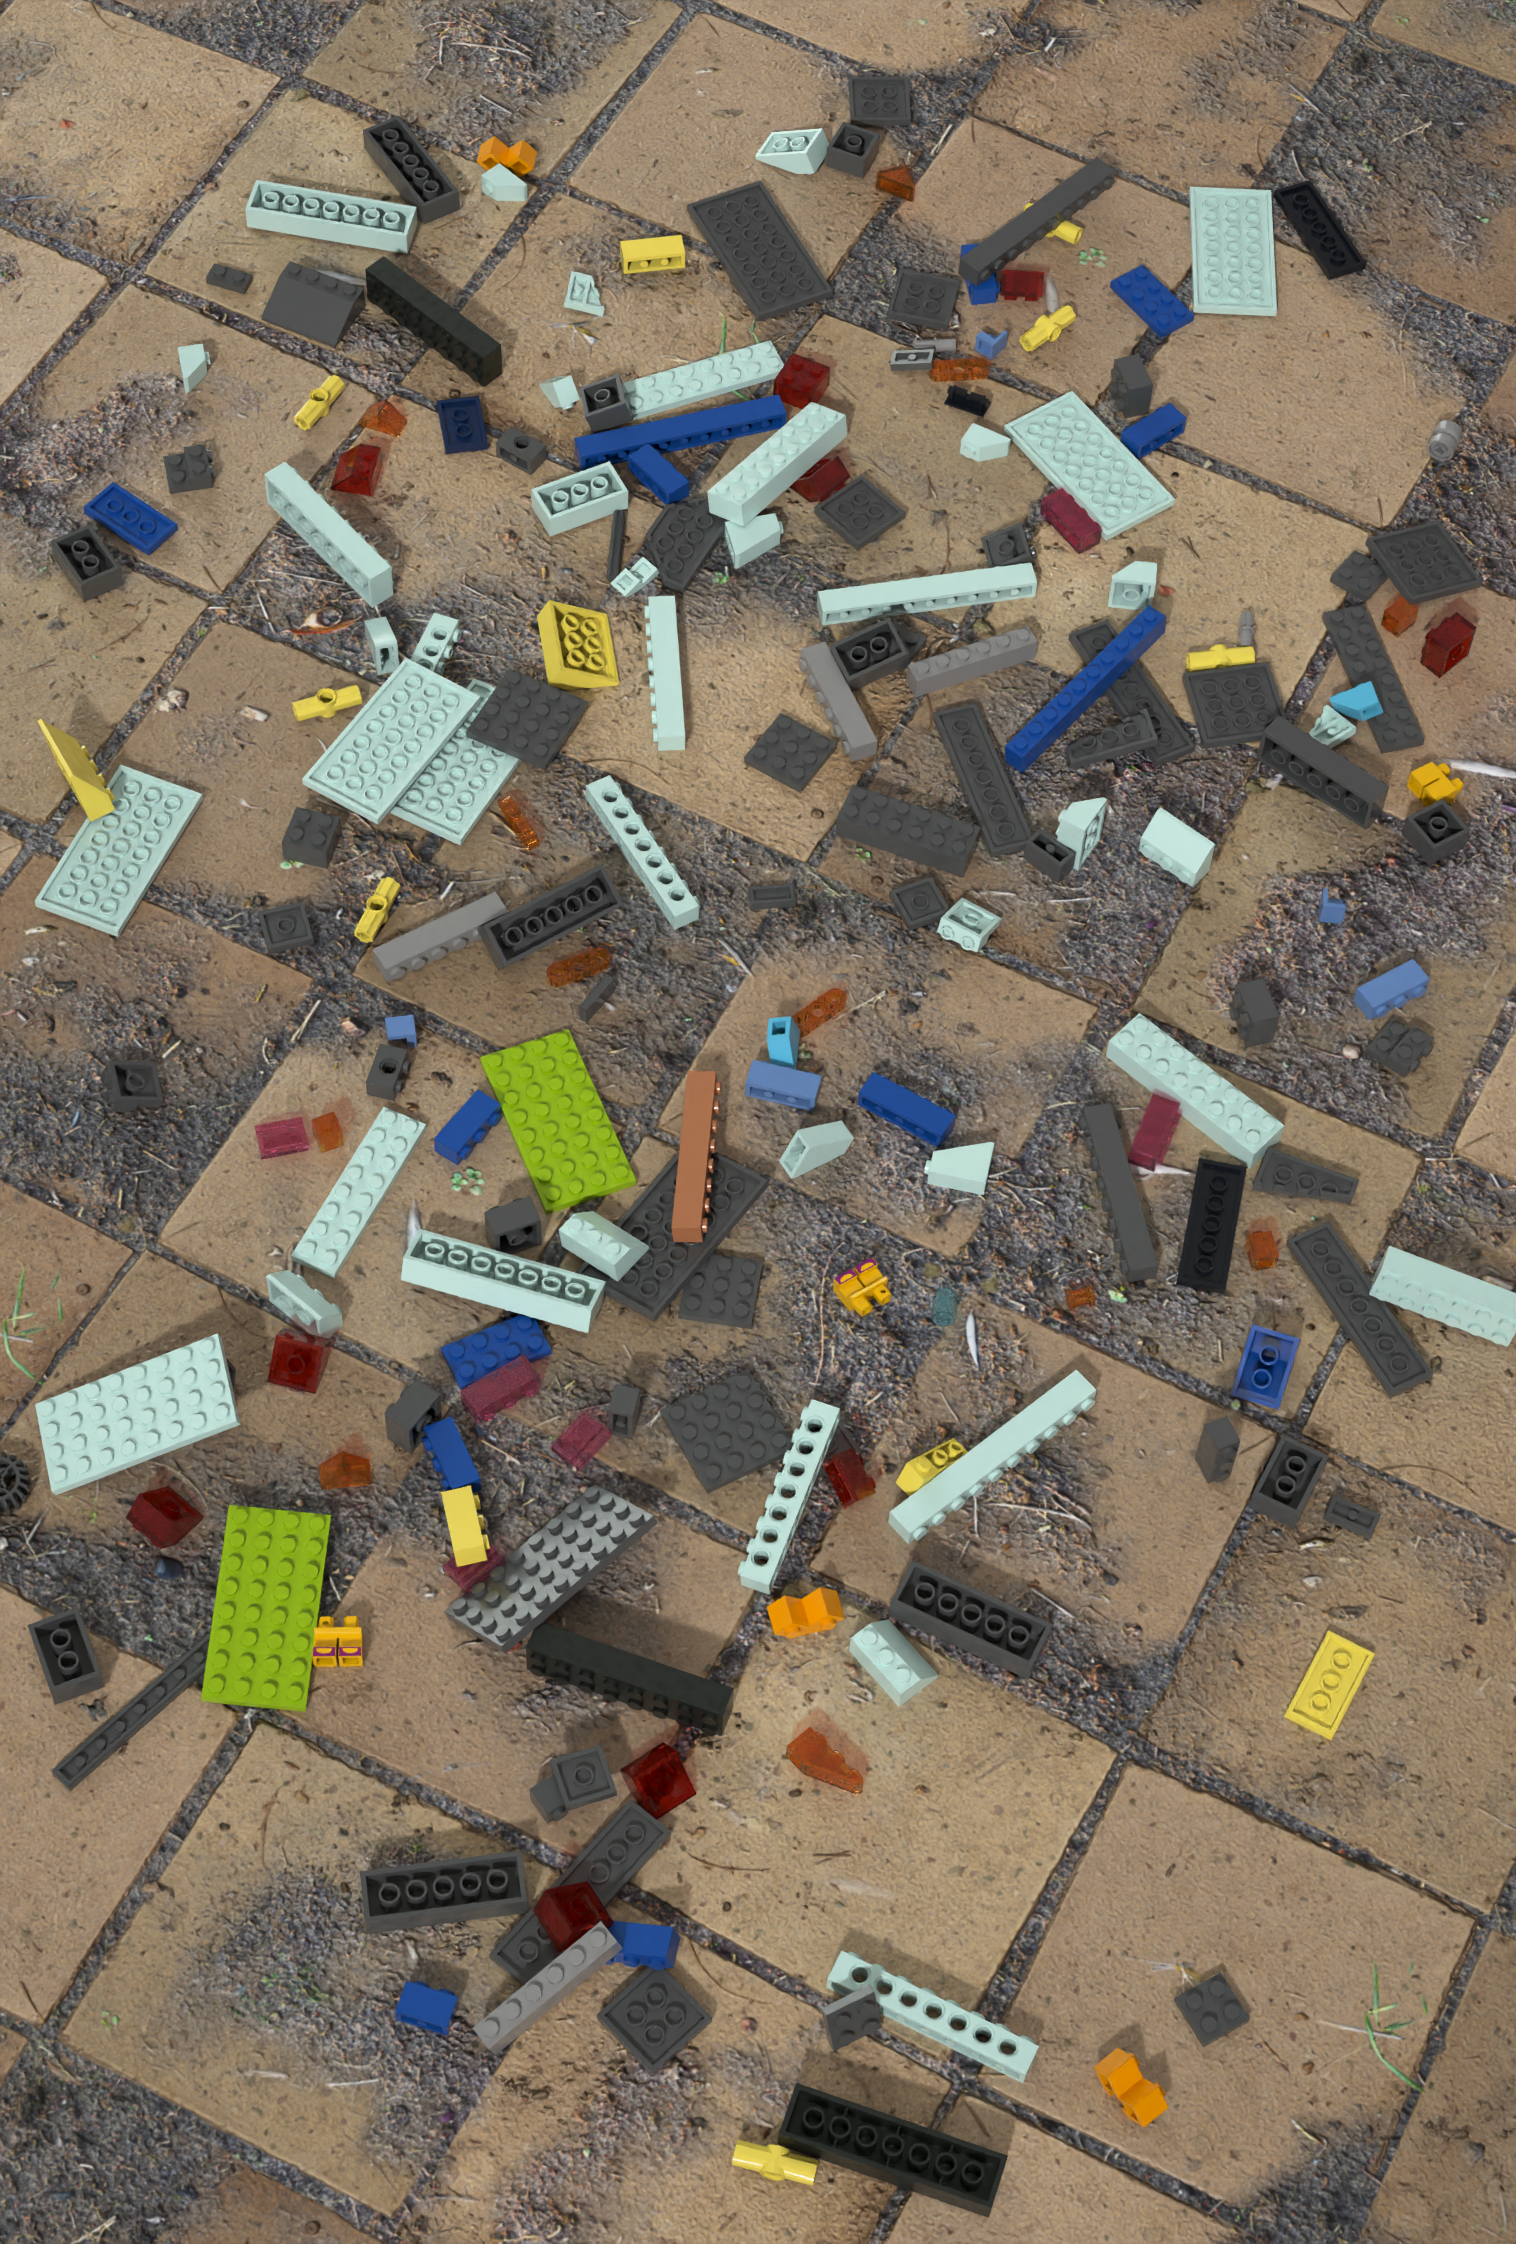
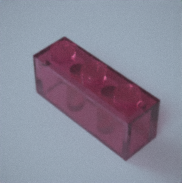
[1040,488,1102,554]
[1128,1094,1182,1172]
[460,1354,540,1424]

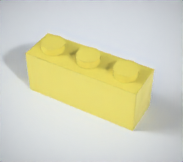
[620,235,685,274]
[441,1485,490,1567]

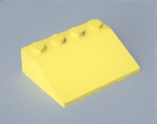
[537,600,619,690]
[37,719,115,822]

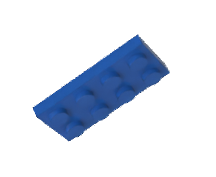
[1110,265,1194,338]
[83,482,178,556]
[441,1314,552,1392]

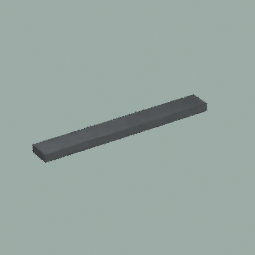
[52,1632,210,1791]

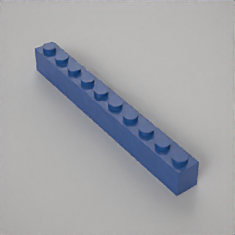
[574,395,787,471]
[1005,605,1166,773]

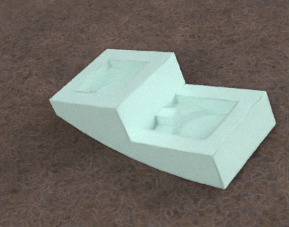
[610,557,659,598]

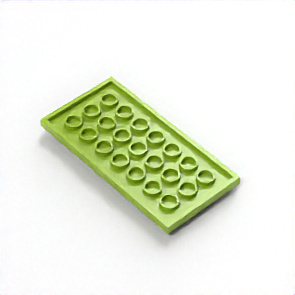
[480,1029,636,1215]
[201,1505,331,1712]

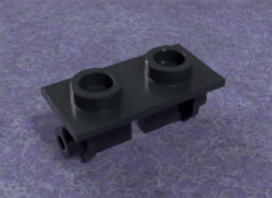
[944,385,991,417]

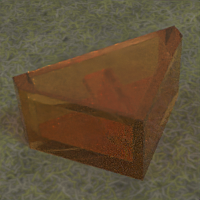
[876,165,915,202]
[359,400,407,437]
[319,1451,372,1490]

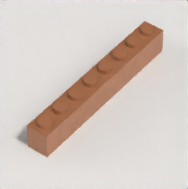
[671,1071,722,1242]

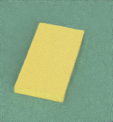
[1284,1630,1375,1741]

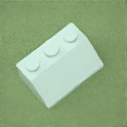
[1056,797,1107,871]
[1139,807,1215,887]
[559,1211,649,1282]
[266,1270,343,1344]
[849,1619,939,1707]

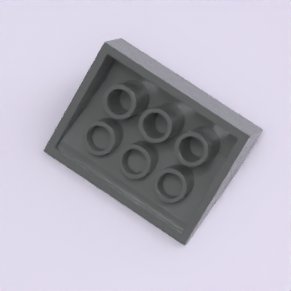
[261,261,365,348]

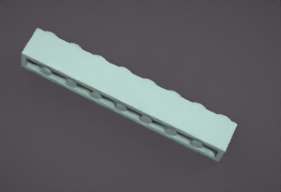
[644,596,685,751]

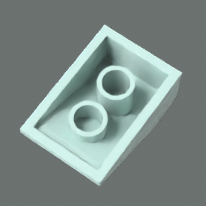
[755,128,829,175]

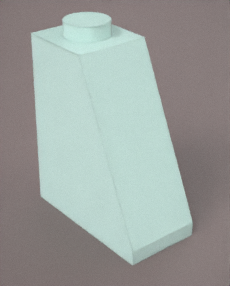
[724,513,783,569]
[364,616,399,675]
[779,1120,854,1179]
[924,1142,994,1195]

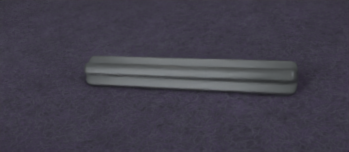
[607,510,625,581]

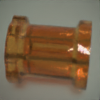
[1065,1284,1095,1311]

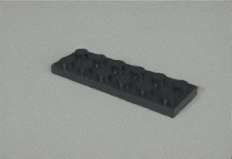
[1273,180,1366,280]
[1176,1158,1247,1294]

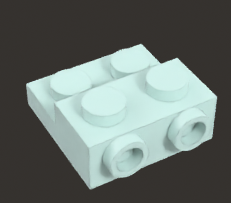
[937,898,1002,953]

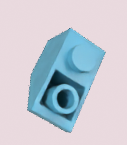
[1329,681,1384,721]
[767,1016,800,1070]

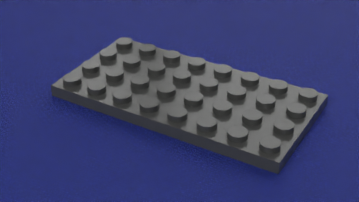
[687,181,833,321]
[576,1152,769,1322]
[444,1484,657,1654]

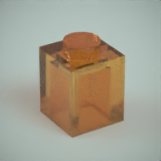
[1381,597,1418,637]
[311,1112,344,1153]
[1245,1231,1279,1271]

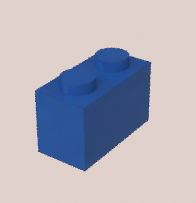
[395,1981,459,2036]

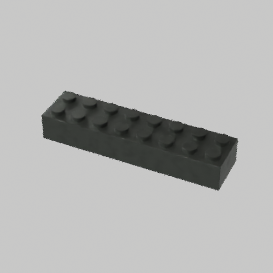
[365,256,502,387]
[526,1623,734,1737]
[778,2083,1008,2218]

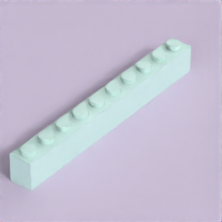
[817,563,1037,626]
[888,1369,1097,1544]

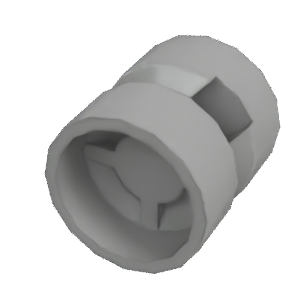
[1427,420,1463,461]

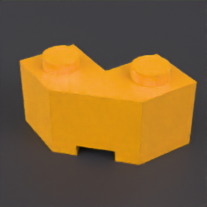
[476,136,537,178]
[767,1587,845,1639]
[1093,2048,1169,2127]

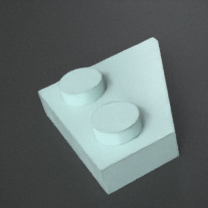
[564,271,605,317]
[1309,705,1356,749]

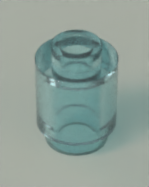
[932,1288,957,1326]

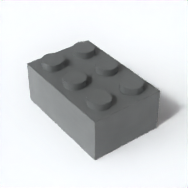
[51,524,123,602]
[829,617,910,692]
[1249,1435,1329,1529]
[28,1607,105,1705]

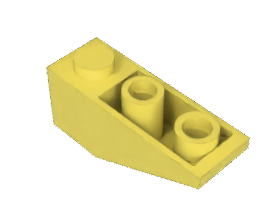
[896,1438,968,1497]

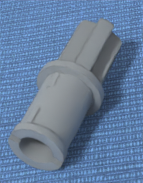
[914,337,956,354]
[1238,611,1255,647]

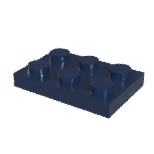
[436,396,488,454]

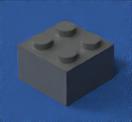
[826,122,880,178]
[1109,354,1153,419]
[579,374,633,434]
[1402,799,1470,865]
[282,807,342,869]
[1229,978,1279,1048]
[484,1196,542,1255]
[385,1379,442,1454]

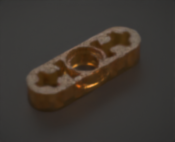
[929,358,990,382]
[498,795,540,851]
[546,948,610,987]
[792,988,847,1037]

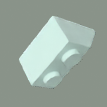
[1107,561,1157,611]

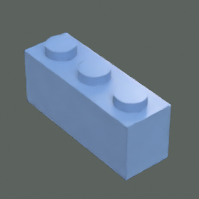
[1353,959,1430,1021]
[745,1060,822,1112]

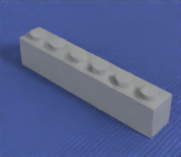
[906,626,1037,698]
[798,642,877,762]
[372,892,509,982]
[473,1921,623,2055]

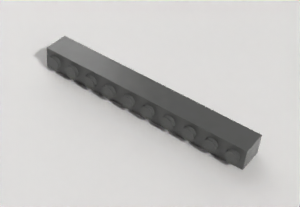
[958,158,1115,287]

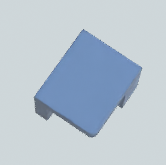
[975,330,1008,360]
[1319,888,1346,924]
[385,1015,417,1048]

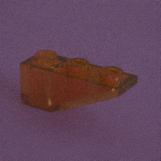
[786,1727,863,1795]

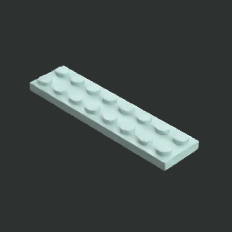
[624,340,787,420]
[291,1107,426,1279]

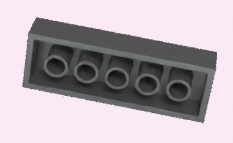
[363,115,460,225]
[1257,715,1389,830]
[835,785,981,877]
[477,864,624,970]
[889,1560,1053,1680]
[360,1850,528,1934]

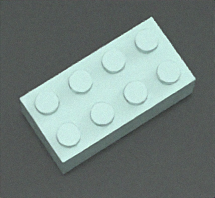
[531,461,628,537]

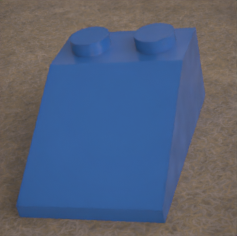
[1231,1324,1301,1410]

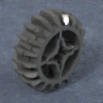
[0,1451,31,1516]

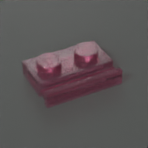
[255,1117,309,1160]
[551,1412,612,1471]
[442,1543,506,1594]

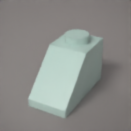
[481,163,528,201]
[177,344,210,393]
[539,375,580,410]
[960,423,1011,462]

